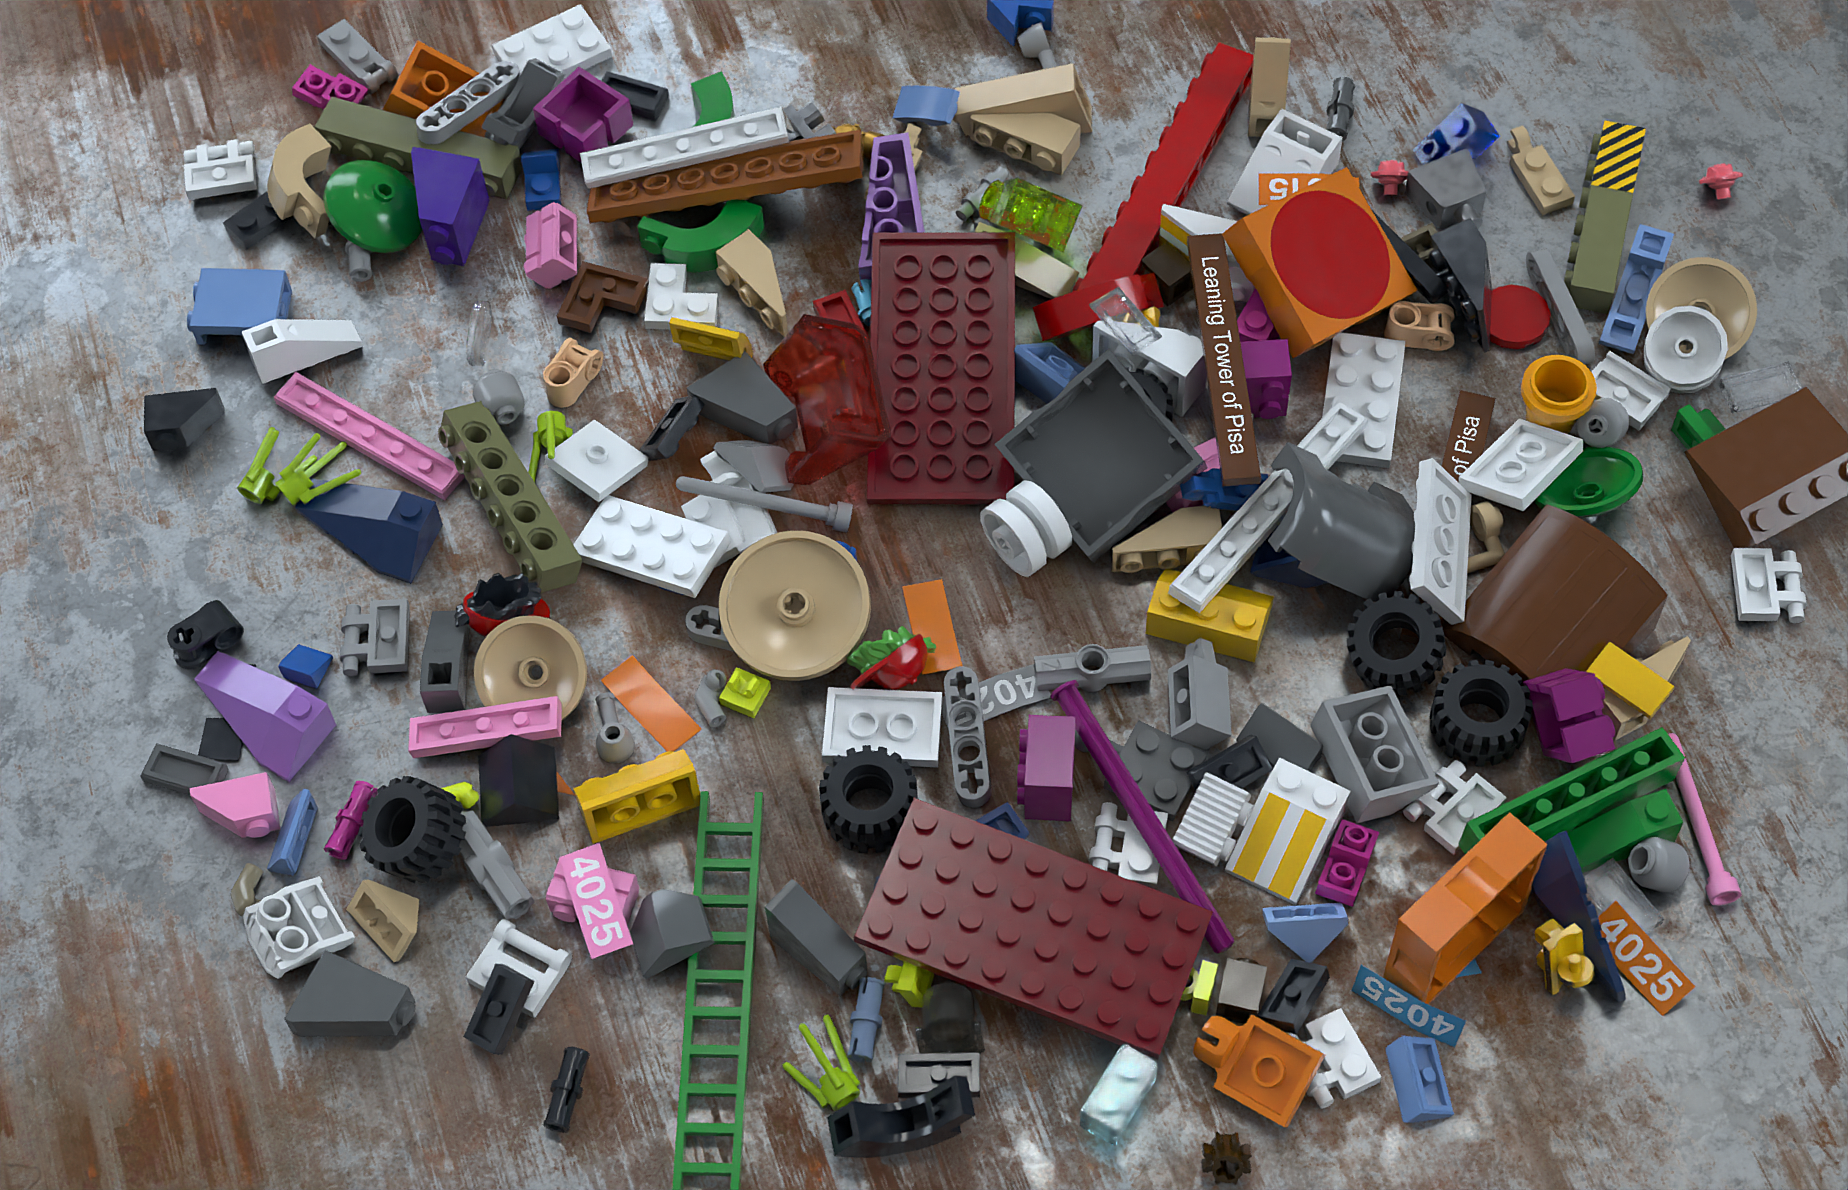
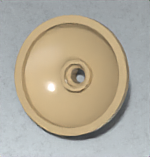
[1646,257,1757,360]
[474,616,587,721]

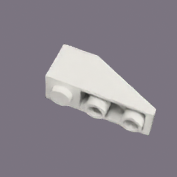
[242,319,363,384]

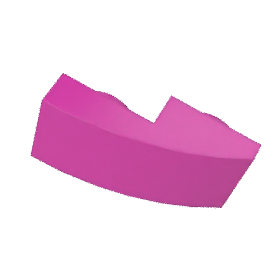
[292,64,368,109]
[1315,819,1379,907]

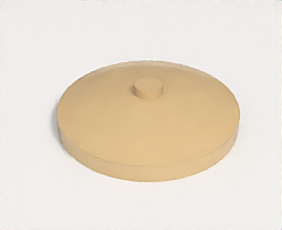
[719,531,871,681]

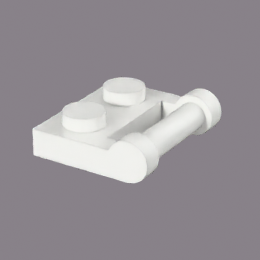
[466,919,572,1018]

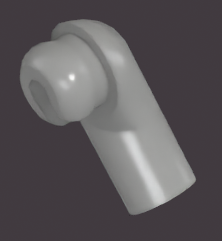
[694,669,727,727]

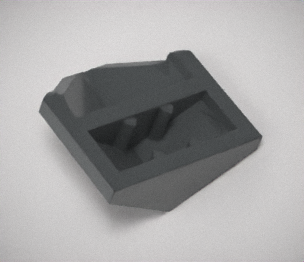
[630,889,715,979]

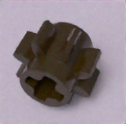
[1201,1132,1252,1185]

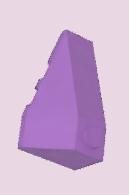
[194,651,336,782]

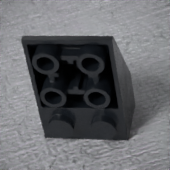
[1429,218,1492,353]

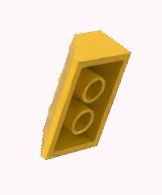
[1146,569,1274,663]
[574,749,700,844]

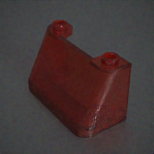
[763,314,890,485]

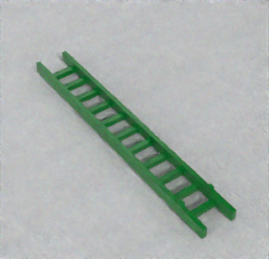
[672,791,764,1190]

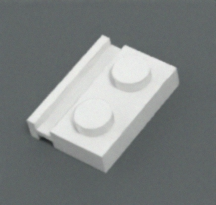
[1592,351,1671,430]

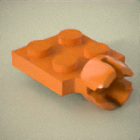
[1193,1014,1326,1128]

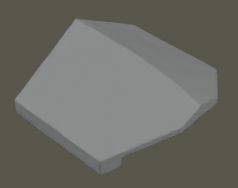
[713,440,794,493]

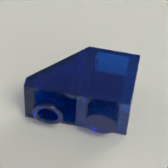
[1412,102,1500,165]

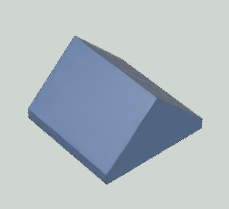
[1014,342,1085,404]

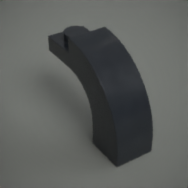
[827,1075,975,1158]

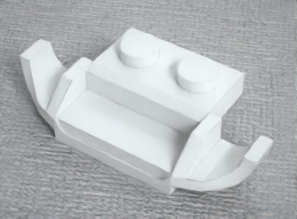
[681,451,777,567]

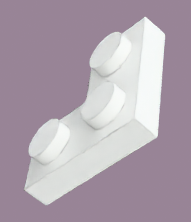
[644,263,719,329]

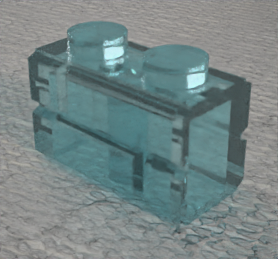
[1080,1044,1158,1146]

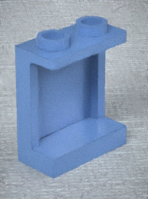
[187,268,292,345]

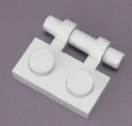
[184,139,257,200]
[1731,548,1807,623]
[1403,760,1507,855]
[1089,802,1168,890]
[1287,1008,1381,1109]

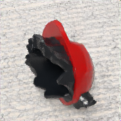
[454,573,550,637]

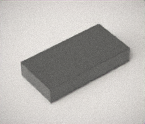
[140,743,229,795]

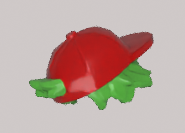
[847,626,936,690]

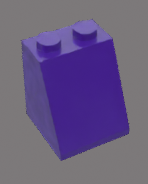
[411,147,490,266]

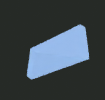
[1263,903,1348,963]

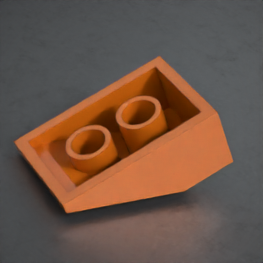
[382,41,503,138]

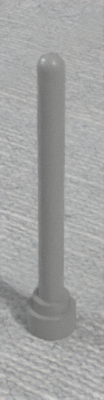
[676,476,853,533]

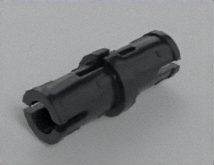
[543,1046,590,1133]

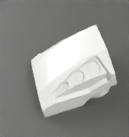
[243,876,355,979]

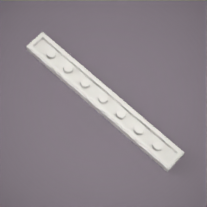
[1168,401,1368,613]

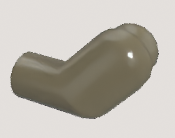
[230,863,263,916]

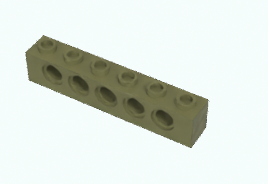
[438,401,582,593]

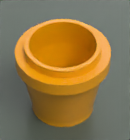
[1521,355,1597,434]

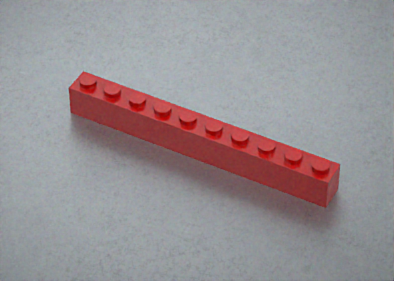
[1072,42,1254,322]

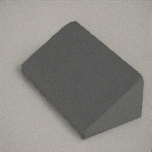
[1236,703,1323,771]

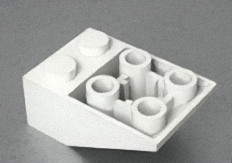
[1227,109,1342,215]

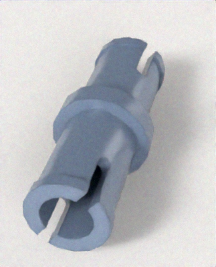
[847,977,885,1063]

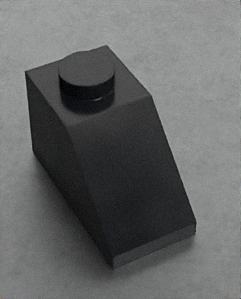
[144,388,224,451]

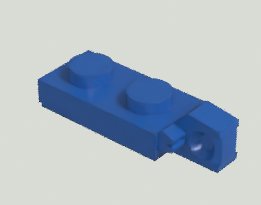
[1180,468,1269,511]

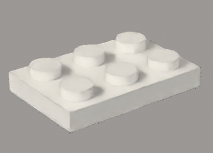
[492,4,613,79]
[1459,418,1583,511]
[822,687,943,767]

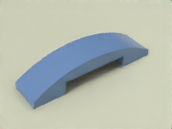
[1599,224,1674,354]

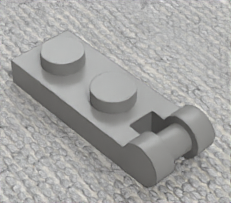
[317,19,399,95]

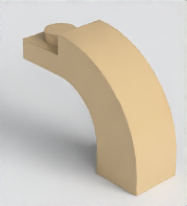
[267,124,331,238]

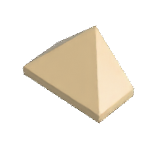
[346,879,419,962]

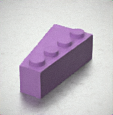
[858,133,924,286]

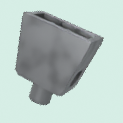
[1405,148,1486,229]

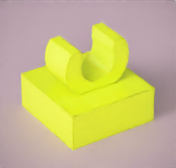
[719,667,771,718]
[1180,960,1218,1016]
[884,962,934,1008]

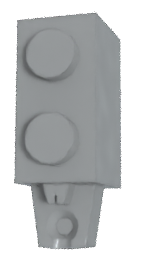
[1168,638,1232,750]

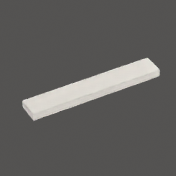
[580,107,789,189]

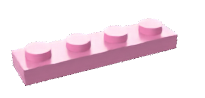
[408,696,562,759]

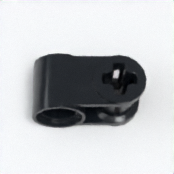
[167,600,244,669]

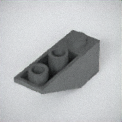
[420,610,470,713]

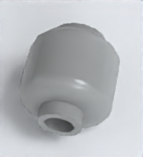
[473,370,525,425]
[1576,398,1629,448]
[1628,837,1690,893]

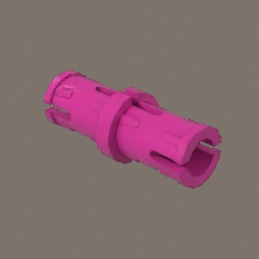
[324,780,378,860]

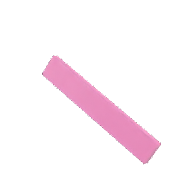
[274,372,465,501]

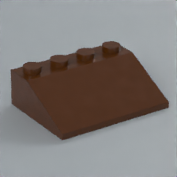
[1684,387,1848,548]

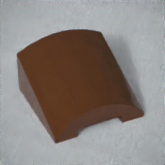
[1443,504,1668,686]

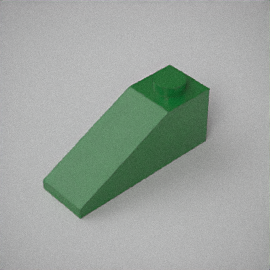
[1567,789,1683,873]

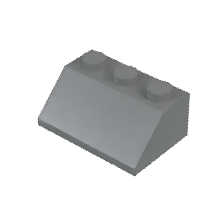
[1310,685,1439,823]

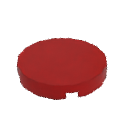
[1490,284,1551,350]

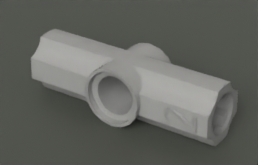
[1034,644,1152,692]
[459,810,534,920]

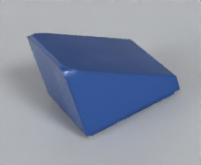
[278,644,333,689]

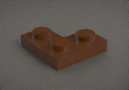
[557,261,649,333]

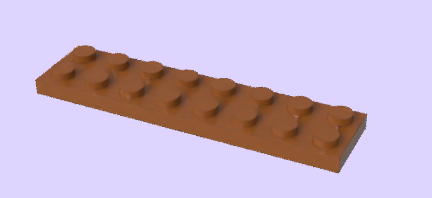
[586,129,864,223]

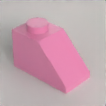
[190,772,280,838]

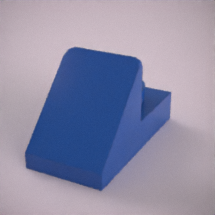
[987,0,1054,46]
[521,149,562,211]

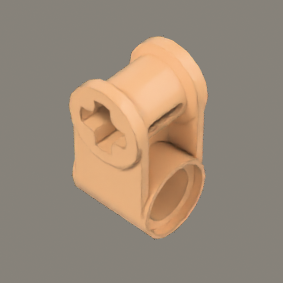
[1384,301,1454,351]
[543,338,604,408]

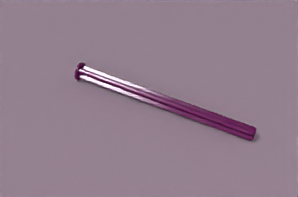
[1050,680,1234,954]

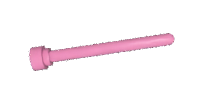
[1668,733,1742,906]

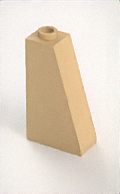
[953,63,1092,135]

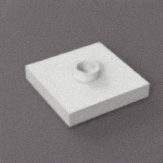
[544,420,648,502]

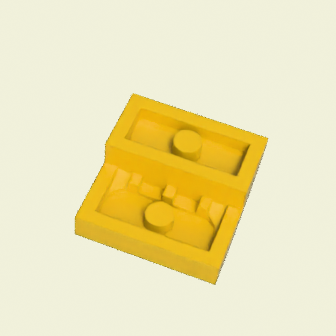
[669,317,753,361]

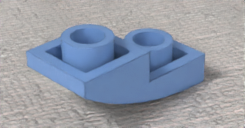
[893,86,960,126]

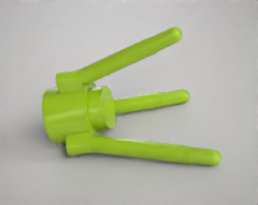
[528,411,573,483]
[237,427,317,504]
[275,433,361,506]
[783,1015,861,1111]

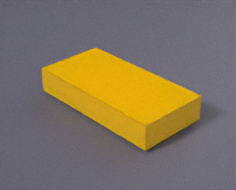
[1586,642,1674,720]

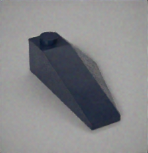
[295,478,443,584]
[1530,831,1626,1002]

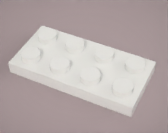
[1322,332,1406,468]
[1409,458,1472,625]
[573,495,732,598]

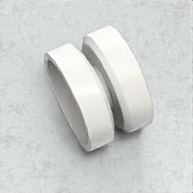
[1643,306,1728,394]
[980,480,1072,577]

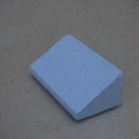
[267,789,318,876]
[1386,1036,1454,1123]

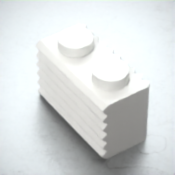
[1172,772,1254,867]

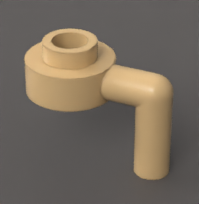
[1467,501,1504,573]

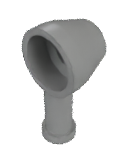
[1017,22,1057,69]
[595,692,635,763]

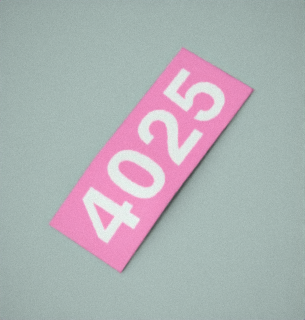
[559,843,633,959]

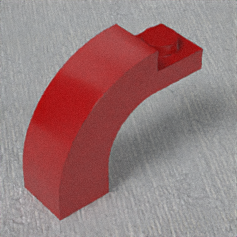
[1032,273,1164,341]

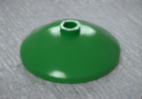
[323,160,423,253]
[1534,447,1643,518]

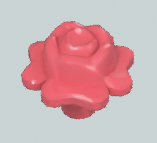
[1371,160,1409,196]
[1699,163,1743,199]

